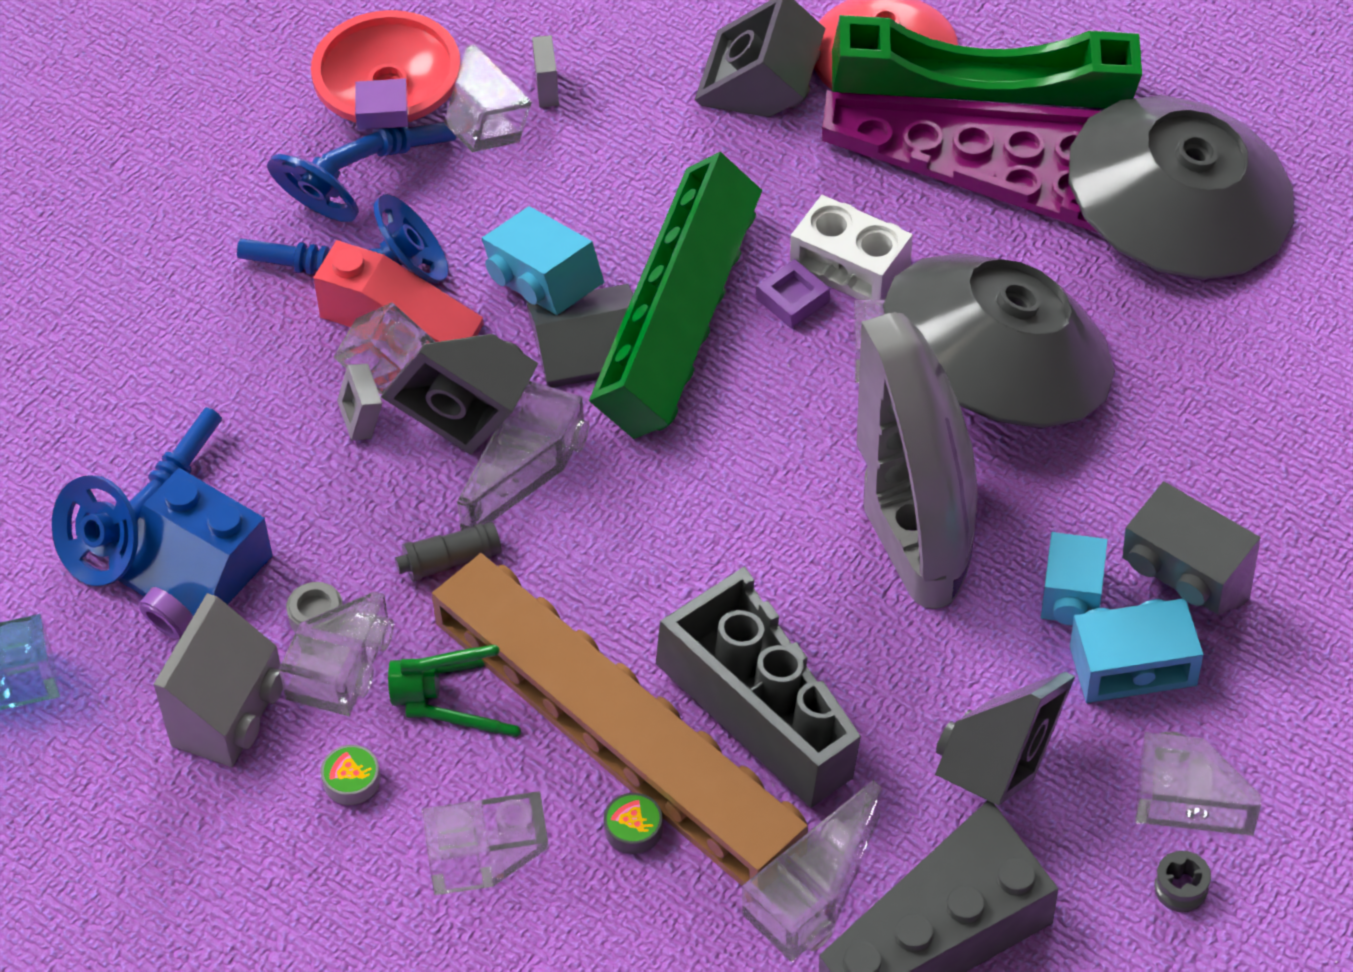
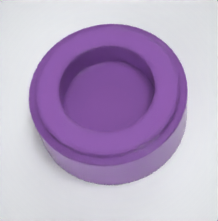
[139,587,193,639]

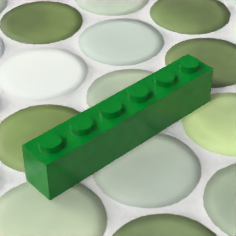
[589,151,762,439]

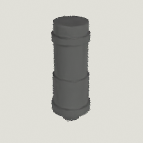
[395,522,502,582]

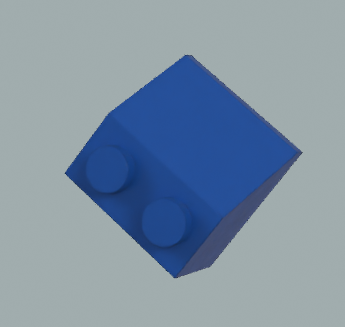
[118,468,273,616]

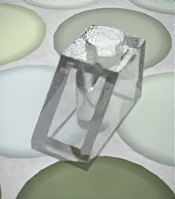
[444,45,532,152]
[1135,731,1261,836]

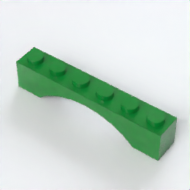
[832,15,1142,109]

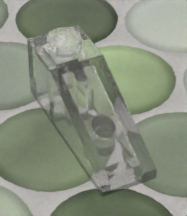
[457,381,590,530]
[742,780,881,962]

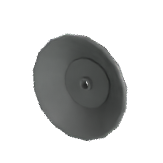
[1069,95,1294,280]
[883,253,1115,429]

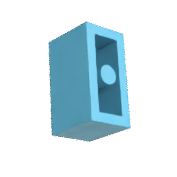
[482,206,605,315]
[1070,599,1204,703]

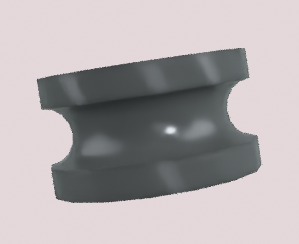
[1154,851,1211,912]

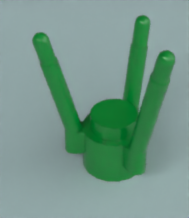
[388,645,521,737]

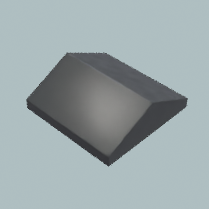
[527,284,633,389]

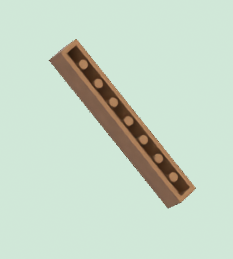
[431,553,808,899]

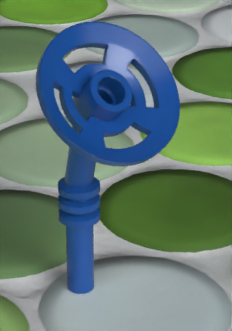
[267,121,457,222]
[237,194,448,283]
[52,407,222,586]

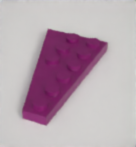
[822,90,1101,233]

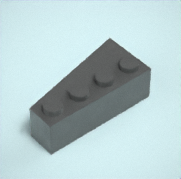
[655,566,861,808]
[819,800,1058,972]

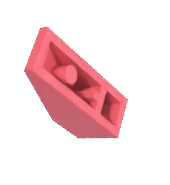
[313,240,484,349]

